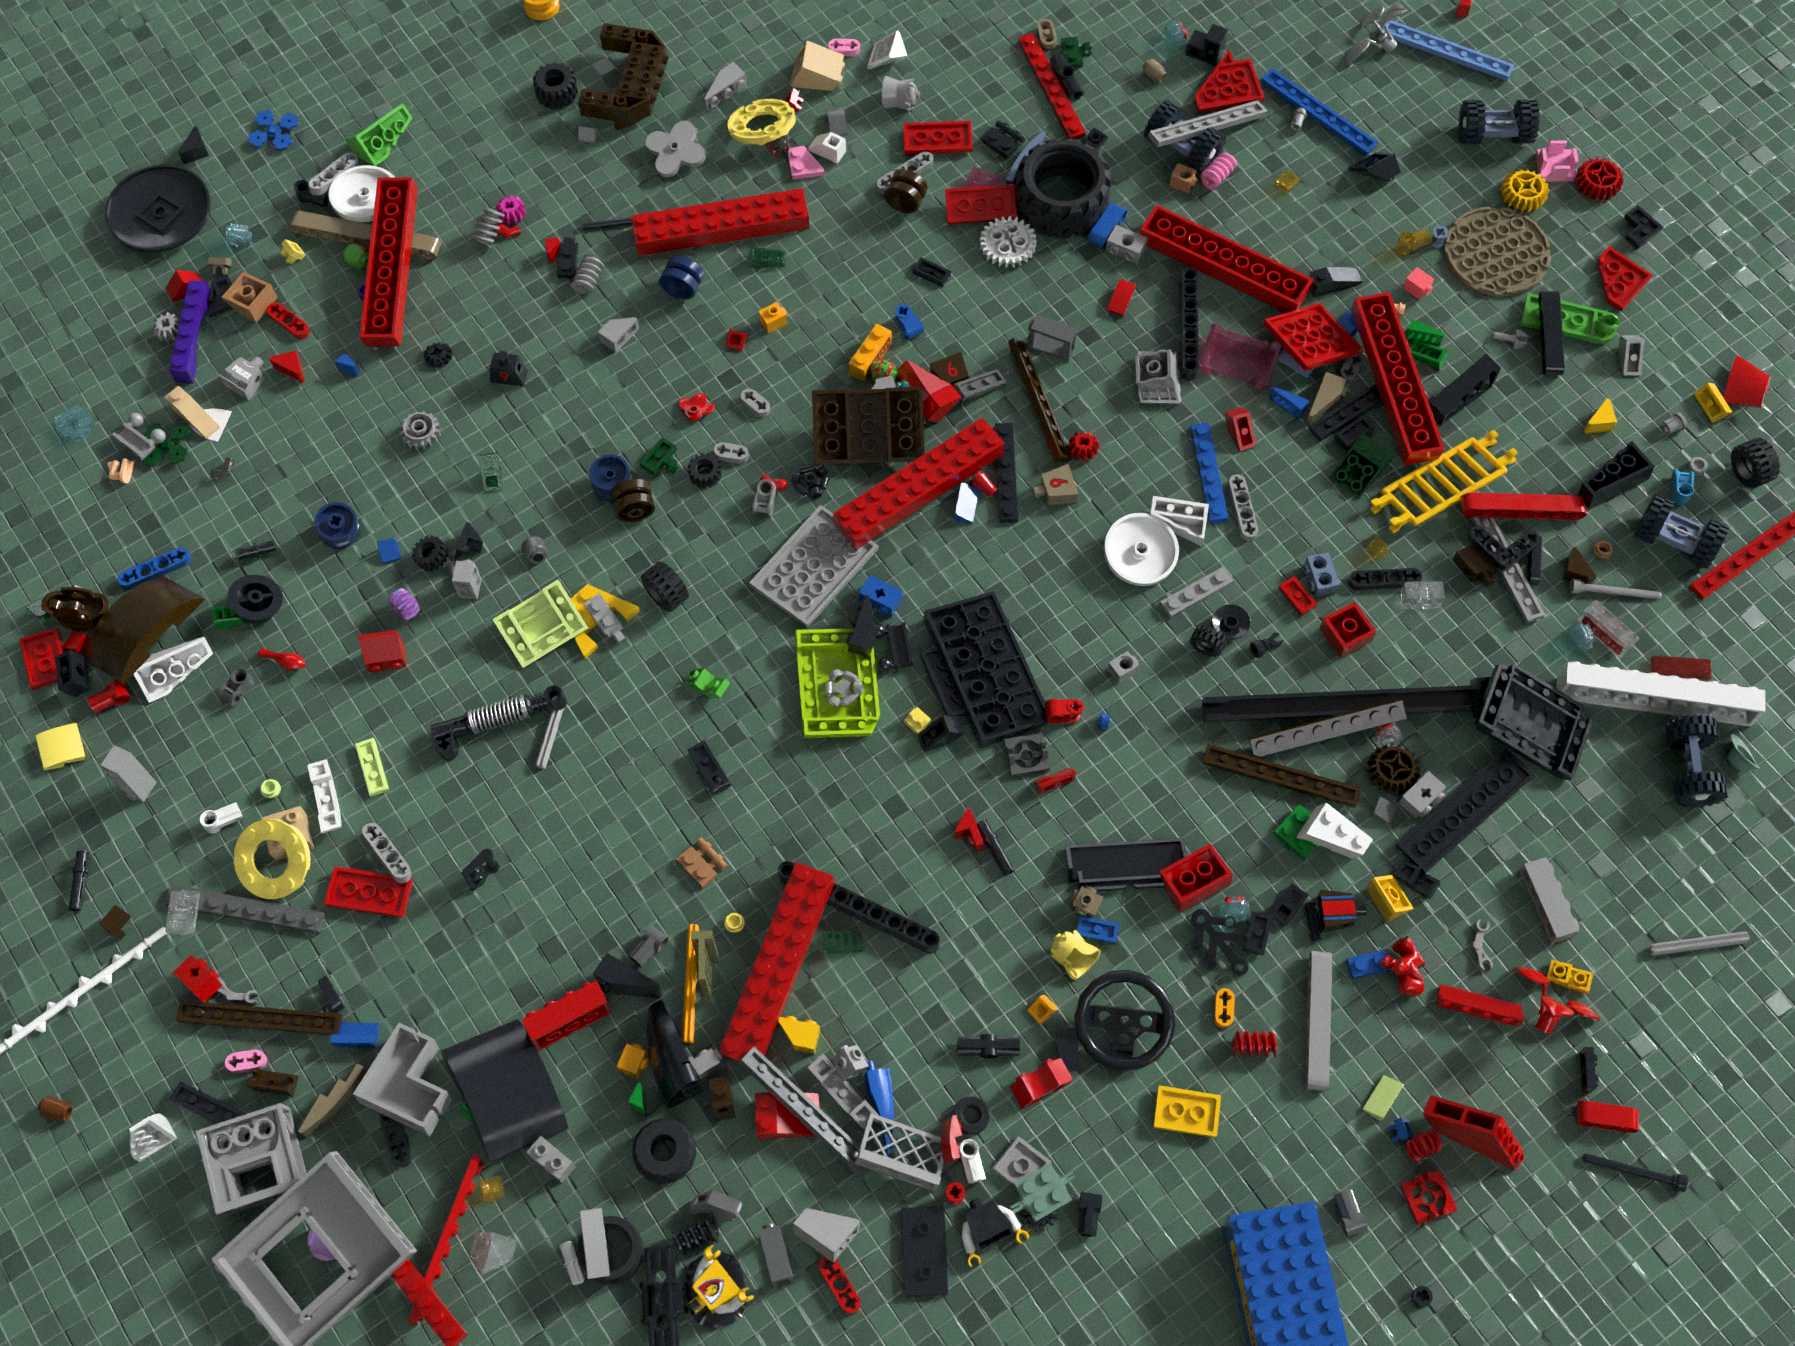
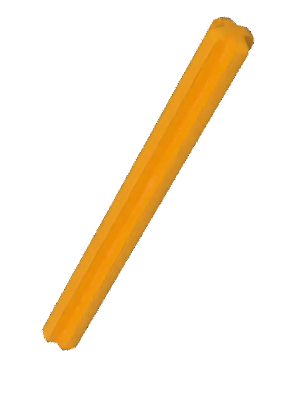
[682,924,699,1044]

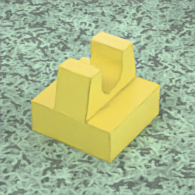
[280,239,305,264]
[904,707,931,734]

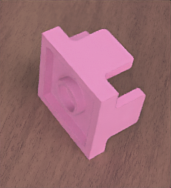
[1535,141,1578,182]

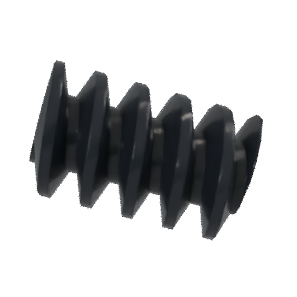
[672,1216,719,1256]

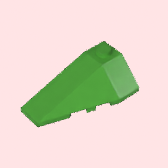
[346,103,412,166]

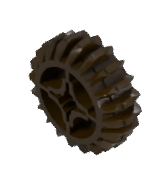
[1367,743,1421,795]

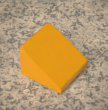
[1027,995,1058,1025]

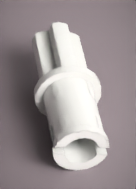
[559,1241,584,1285]

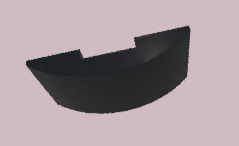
[441,1019,569,1163]

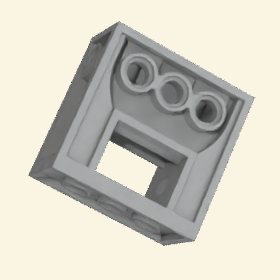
[196,1103,306,1216]

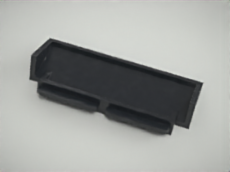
[1065,838,1188,892]

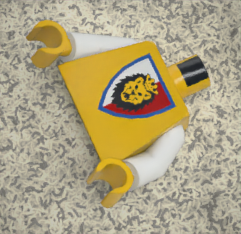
[688,1245,753,1314]

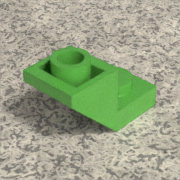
[685,668,730,698]

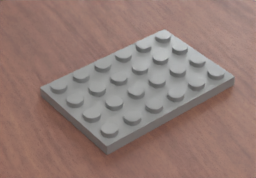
[749,505,879,628]

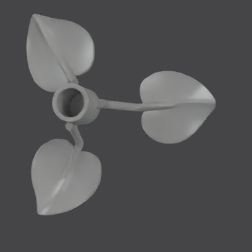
[1346,3,1407,67]

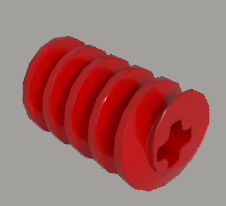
[1232,1030,1277,1058]

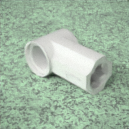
[200,802,243,834]
[959,1139,986,1184]

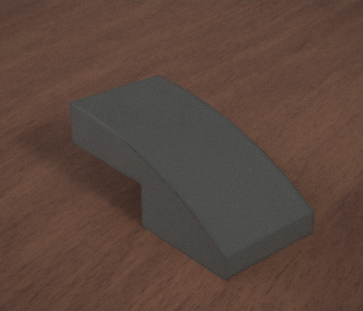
[826,106,848,136]

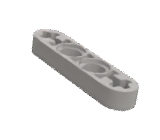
[309,152,359,195]
[877,152,933,195]
[1228,474,1258,541]
[362,823,412,883]

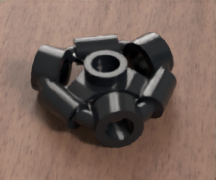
[791,464,829,499]

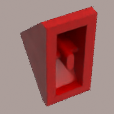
[166,270,202,302]
[269,350,305,383]

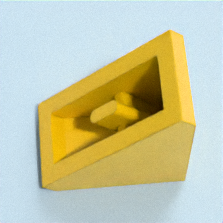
[1583,398,1617,434]

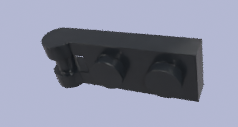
[687,740,731,795]

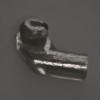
[210,458,234,481]

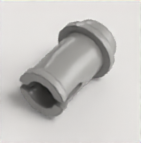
[1290,108,1307,131]

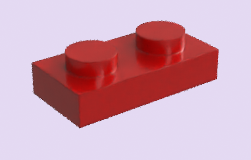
[1278,576,1317,617]

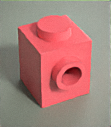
[1403,267,1434,300]

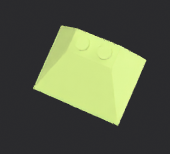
[493,580,588,668]

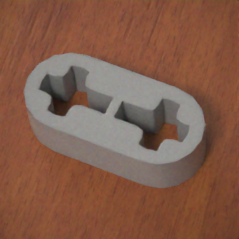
[741,388,770,418]
[714,442,749,464]

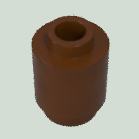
[38,1096,73,1122]

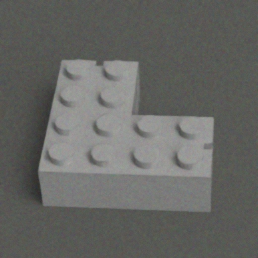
[353,1023,452,1137]

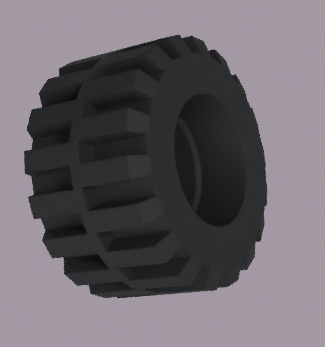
[533,62,578,109]
[1730,437,1780,489]
[641,561,689,612]

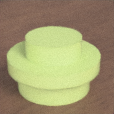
[260,779,281,799]

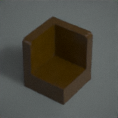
[99,905,131,941]

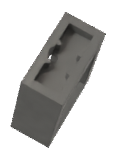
[1027,314,1077,362]
[759,1223,795,1289]

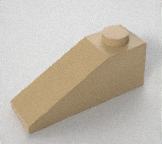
[165,386,220,439]

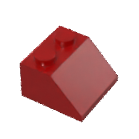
[358,630,407,673]

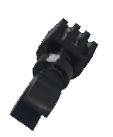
[1250,632,1284,659]

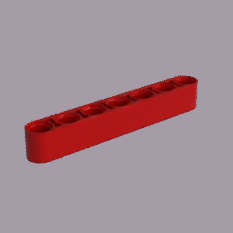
[1460,492,1587,520]

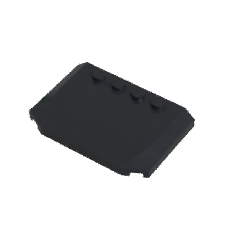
[1474,664,1593,781]

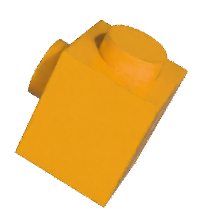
[758,302,787,334]
[617,1043,649,1079]

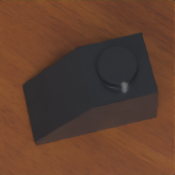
[917,715,964,752]

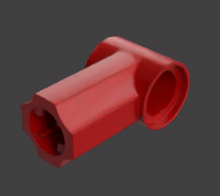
[88,680,131,713]

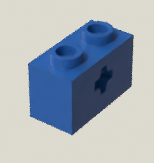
[859,575,903,617]

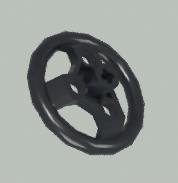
[1074,970,1176,1071]

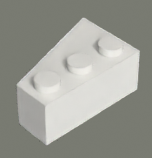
[1150,496,1209,546]
[1296,803,1373,859]

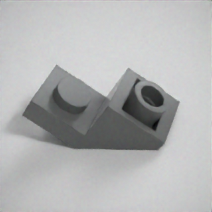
[689,1190,743,1223]

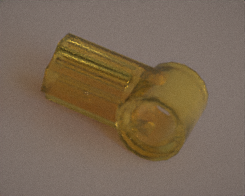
[1396,229,1433,255]

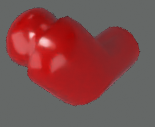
[495,223,521,239]

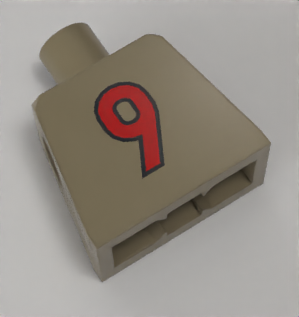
[1032,464,1078,505]

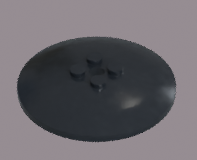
[105,165,211,253]

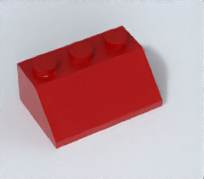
[1159,843,1233,913]

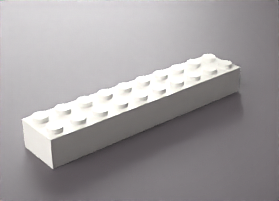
[1557,661,1765,727]

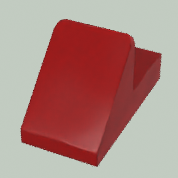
[954,808,984,852]

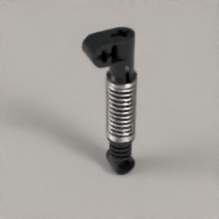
[431,685,567,761]

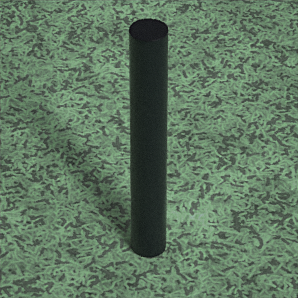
[583,217,632,230]

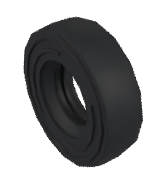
[953,1096,990,1135]

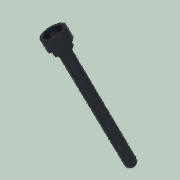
[1582,1154,1688,1193]

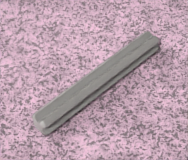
[535,697,564,769]

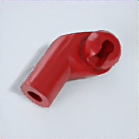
[760,474,788,491]

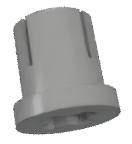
[1662,412,1687,435]

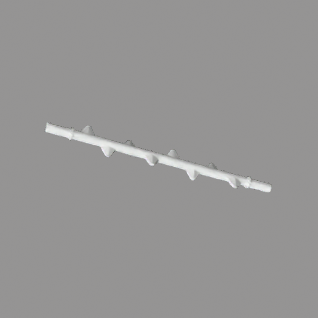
[0,926,168,1054]

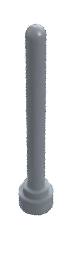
[1569,578,1662,599]

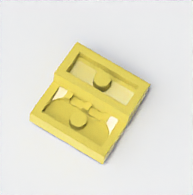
[35,723,85,770]

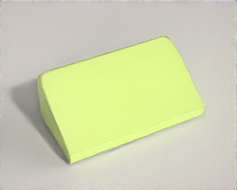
[1362,1075,1404,1121]

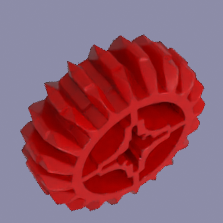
[1575,157,1624,201]

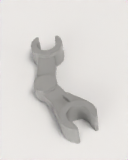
[1472,919,1493,972]
[217,977,259,1005]

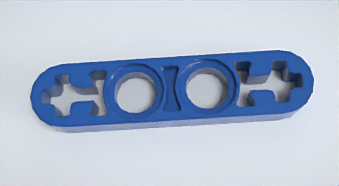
[118,548,191,590]

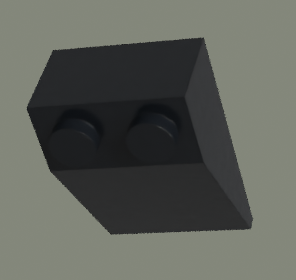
[593,953,663,998]

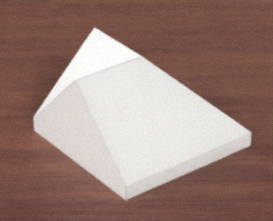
[867,30,907,70]

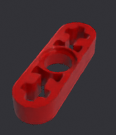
[267,302,310,339]
[819,1256,861,1314]

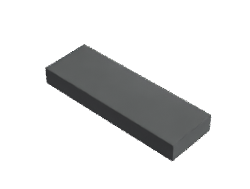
[953,369,1007,401]

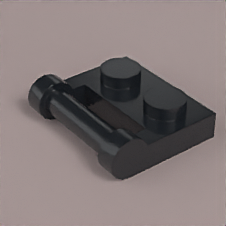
[461,849,500,890]

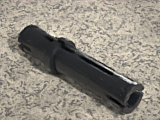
[977,819,1015,876]
[68,850,90,911]

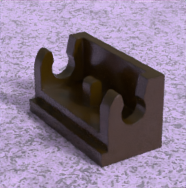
[247,1068,299,1097]

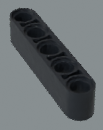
[1538,291,1565,376]

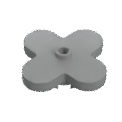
[646,121,706,177]

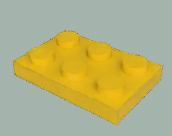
[1153,1085,1221,1138]

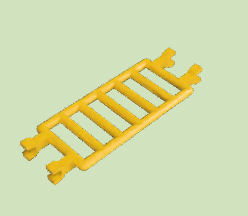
[1370,430,1518,534]

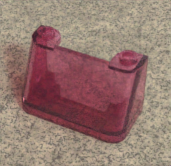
[1199,323,1282,389]

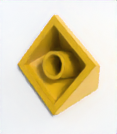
[1366,875,1414,923]

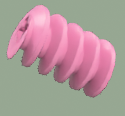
[1200,153,1237,190]

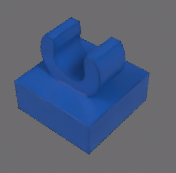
[1388,1118,1414,1142]

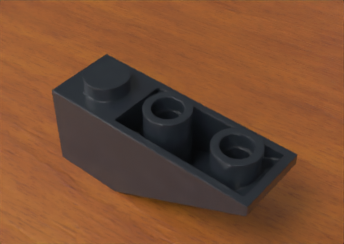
[846,595,877,658]

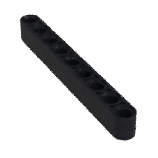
[778,861,940,954]

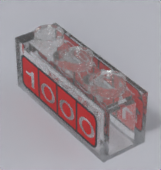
[1577,599,1640,659]

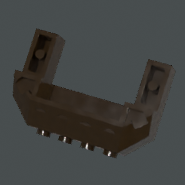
[578,23,669,130]

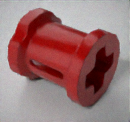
[946,1182,965,1205]

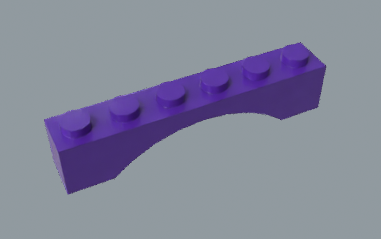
[169,280,211,383]

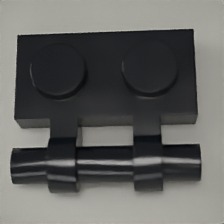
[981,120,1026,160]

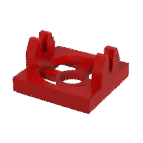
[1400,1170,1458,1226]

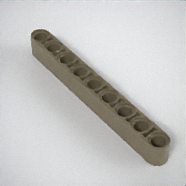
[289,211,442,260]

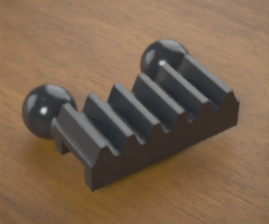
[875,622,913,673]

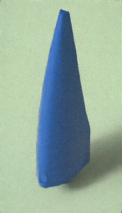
[864,1061,894,1155]

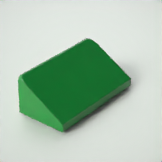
[628,1083,647,1117]

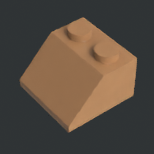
[222,272,278,323]

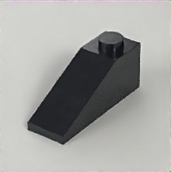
[1309,267,1363,298]

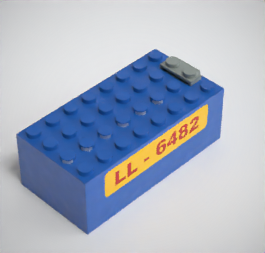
[1221,1201,1349,1346]

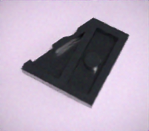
[207,275,233,318]

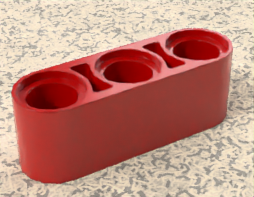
[1576,1101,1639,1133]

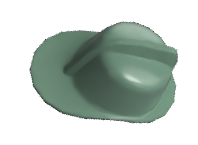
[1727,734,1760,775]

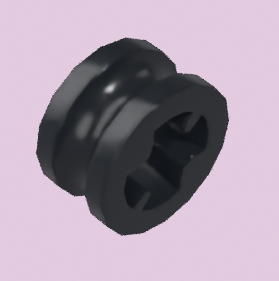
[1411,1286,1433,1308]

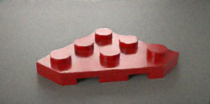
[1597,246,1653,312]

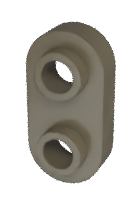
[1037,19,1057,49]

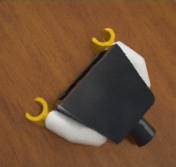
[961,1198,1029,1267]

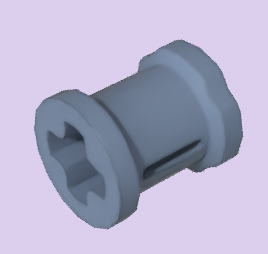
[1429,226,1448,249]

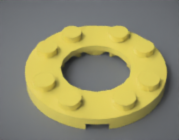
[728,99,796,145]
[234,819,310,899]

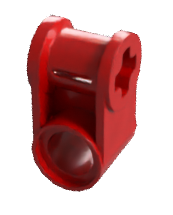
[1045,698,1084,724]

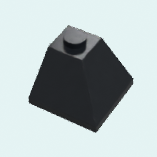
[1348,152,1401,182]

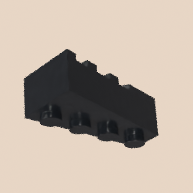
[1428,354,1501,426]
[1578,440,1655,509]

